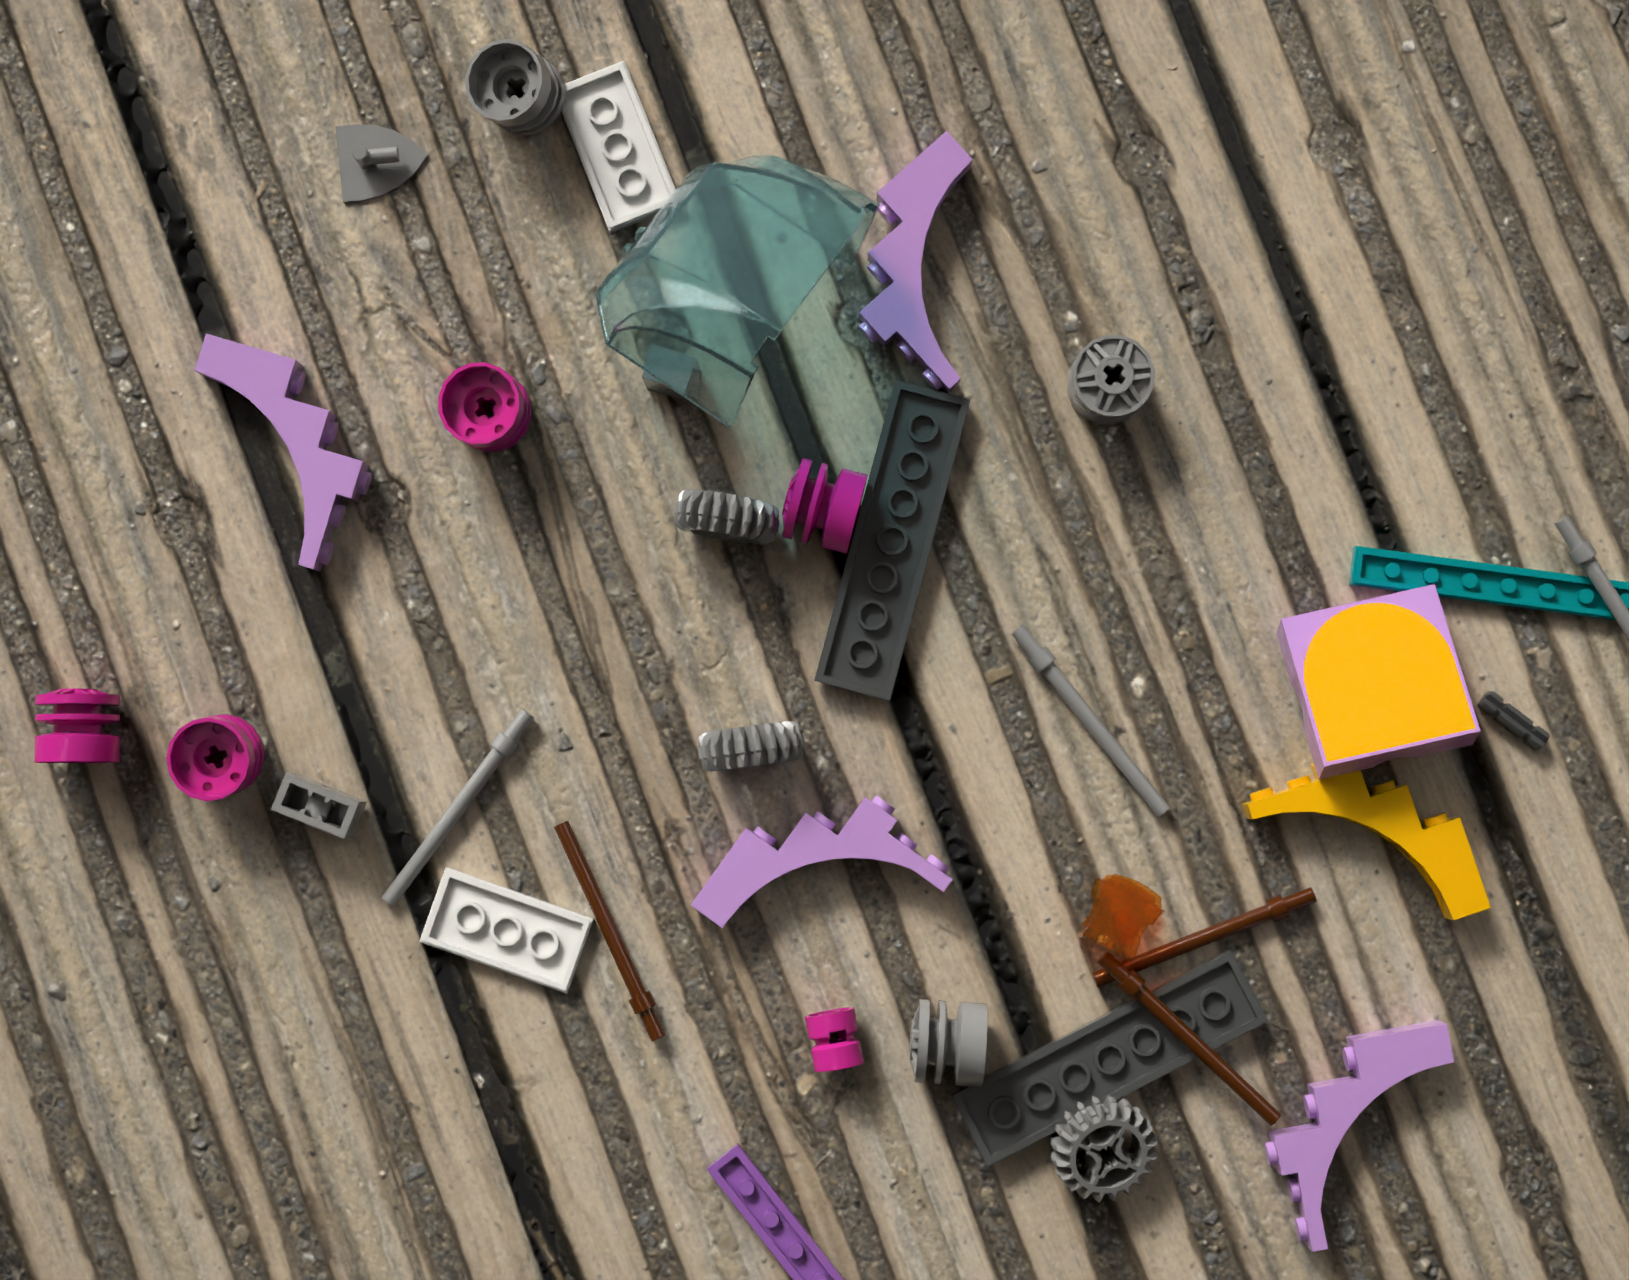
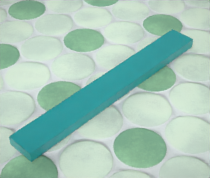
[1349,546,1629,621]

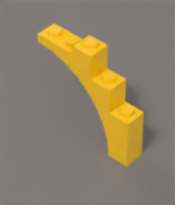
[1242,764,1491,920]

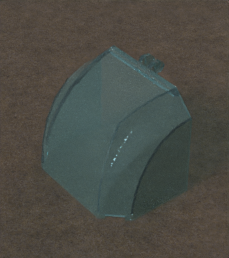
[595,155,880,429]

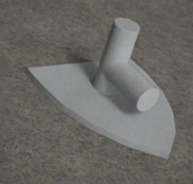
[335,124,429,203]

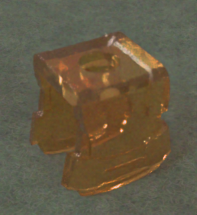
[1077,874,1164,961]

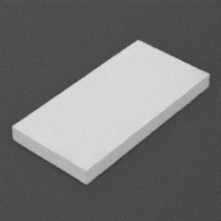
[561,61,681,233]
[419,867,594,994]

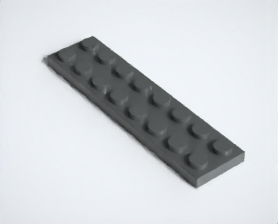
[814,380,970,701]
[951,950,1268,1166]

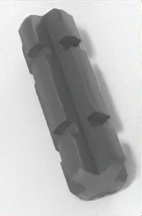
[1477,691,1550,751]

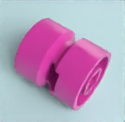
[805,1007,864,1072]

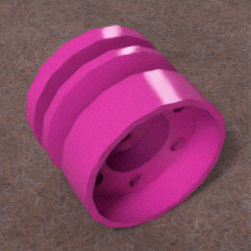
[438,362,532,452]
[782,458,868,554]
[34,688,120,763]
[166,714,265,801]

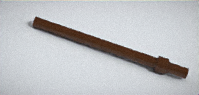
[554,821,666,1042]
[1092,887,1317,988]
[1097,951,1281,1126]

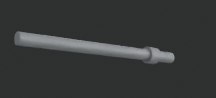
[1555,516,1629,640]
[1012,624,1170,817]
[382,709,534,906]

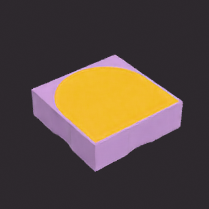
[1277,584,1481,780]

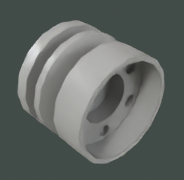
[465,39,565,136]
[1067,335,1155,425]
[909,999,988,1087]

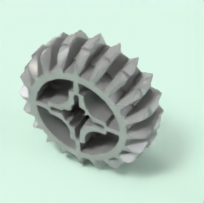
[674,489,780,545]
[697,721,804,772]
[1051,1094,1158,1203]

